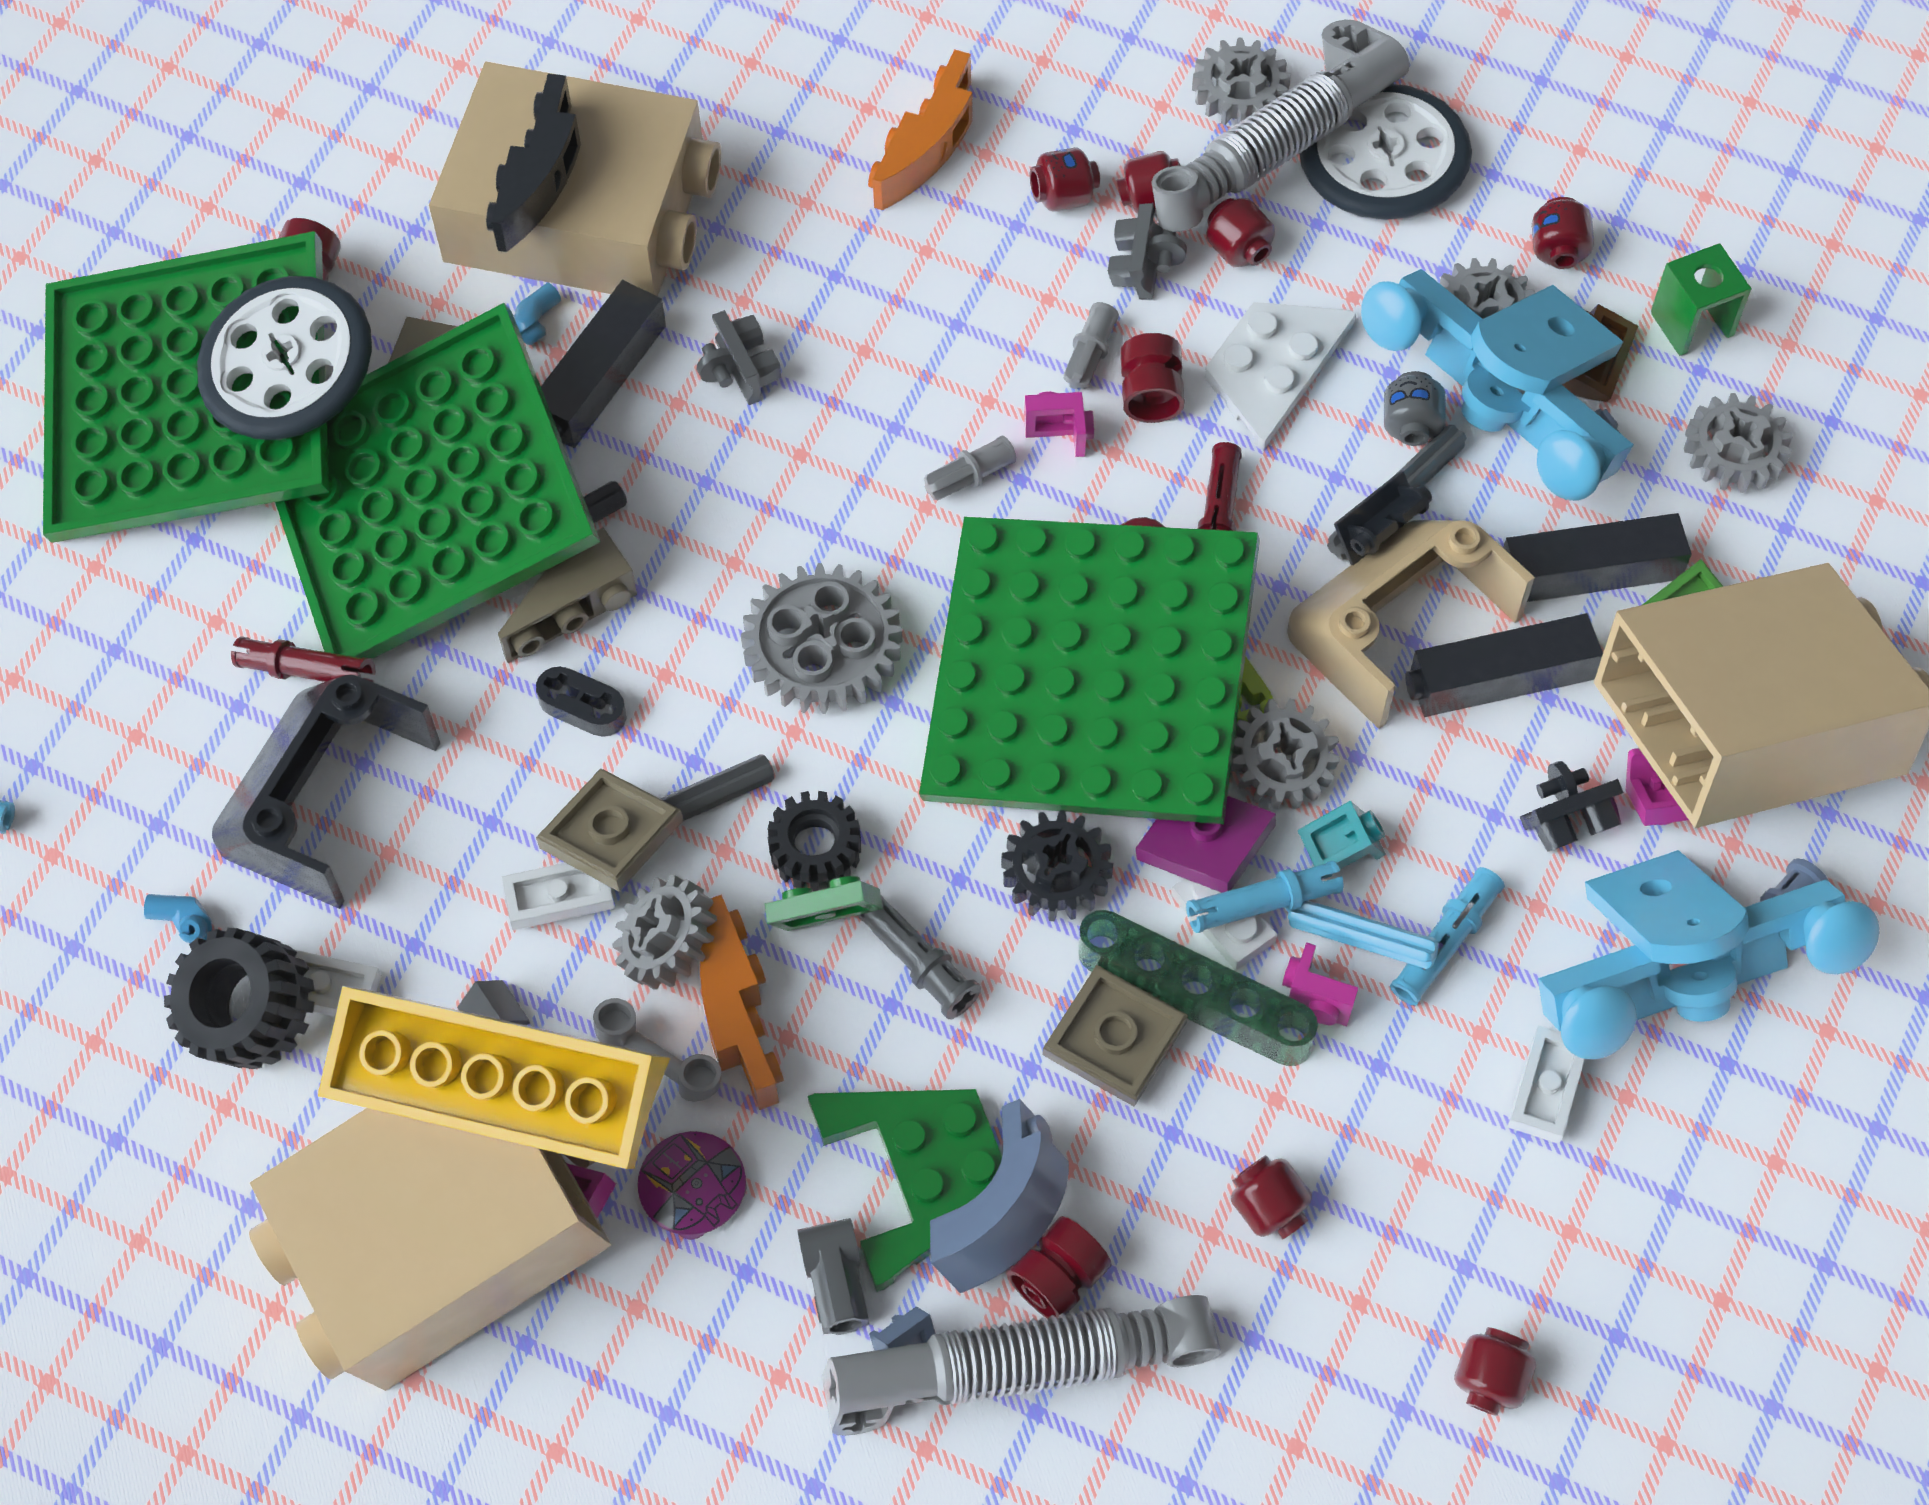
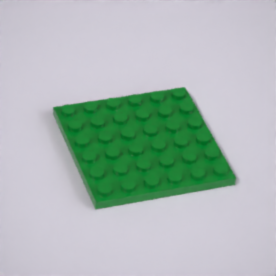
[43,231,329,543]
[275,303,601,659]
[919,516,1260,824]

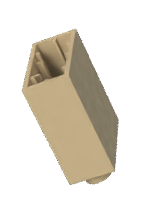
[429,61,721,296]
[1594,562,1929,828]
[249,1108,612,1391]

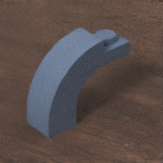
[930,1098,1069,1294]

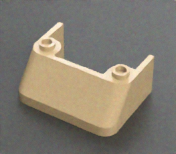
[1287,520,1535,729]

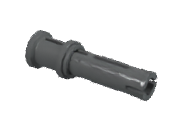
[857,885,981,1020]

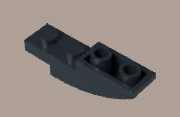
[486,73,581,252]

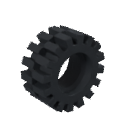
[767,791,861,892]

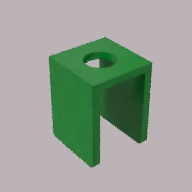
[1651,243,1752,356]

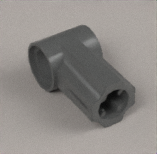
[797,1218,869,1335]

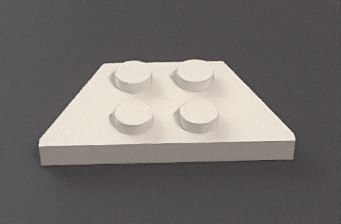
[1204,301,1356,451]

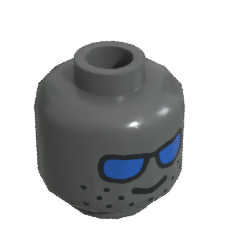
[1384,371,1446,446]

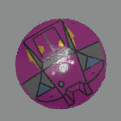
[637,1131,747,1240]

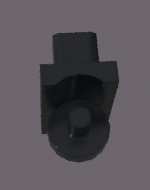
[1519,761,1624,852]

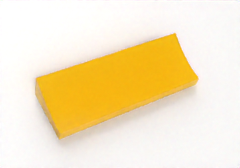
[317,986,670,1169]

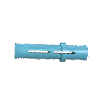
[1186,861,1344,933]
[1390,867,1505,1006]

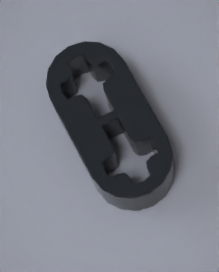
[535,666,627,737]

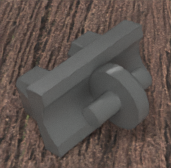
[1107,203,1187,300]
[696,310,782,405]

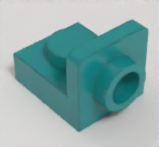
[1297,800,1386,869]

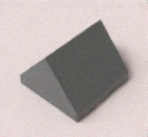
[457,980,530,1025]

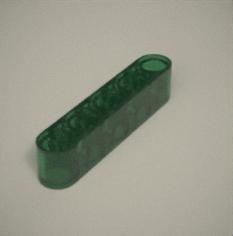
[1078,910,1318,1066]

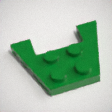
[807,1089,1002,1292]

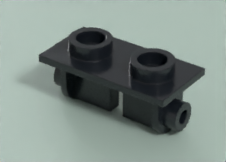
[1333,471,1432,565]

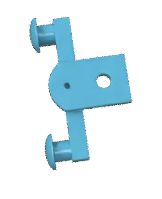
[1361,268,1634,501]
[1538,850,1880,1060]

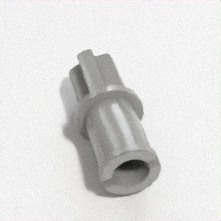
[1063,302,1119,390]
[923,435,1017,500]

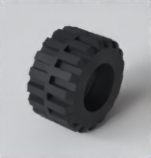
[164,927,315,1069]

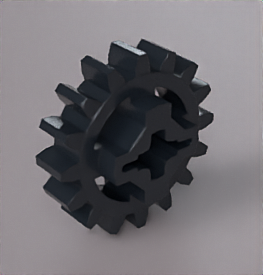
[1001,810,1114,922]

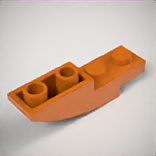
[868,49,973,211]
[700,894,784,1110]

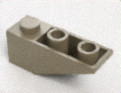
[498,527,637,663]

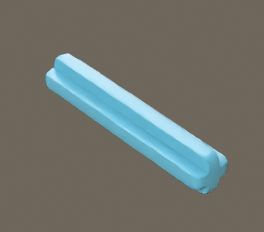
[1288,900,1439,969]

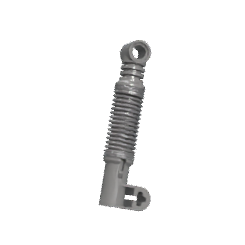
[1152,19,1410,232]
[821,1295,1221,1436]

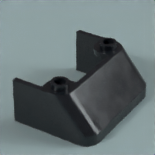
[212,675,441,909]

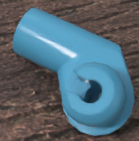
[514,282,562,345]
[144,894,212,943]

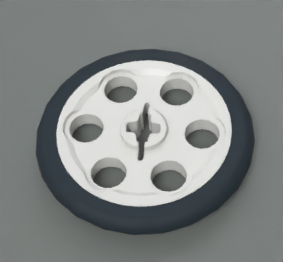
[1299,84,1472,220]
[197,276,372,440]

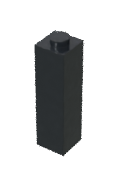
[541,280,666,449]
[1503,513,1692,602]
[1405,613,1603,717]

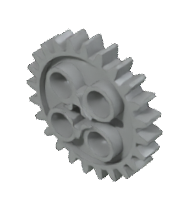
[740,563,903,714]

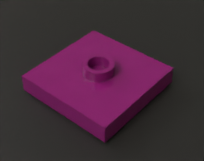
[1135,796,1276,893]

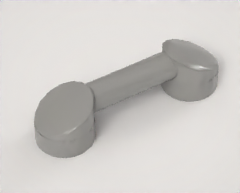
[593,998,721,1102]

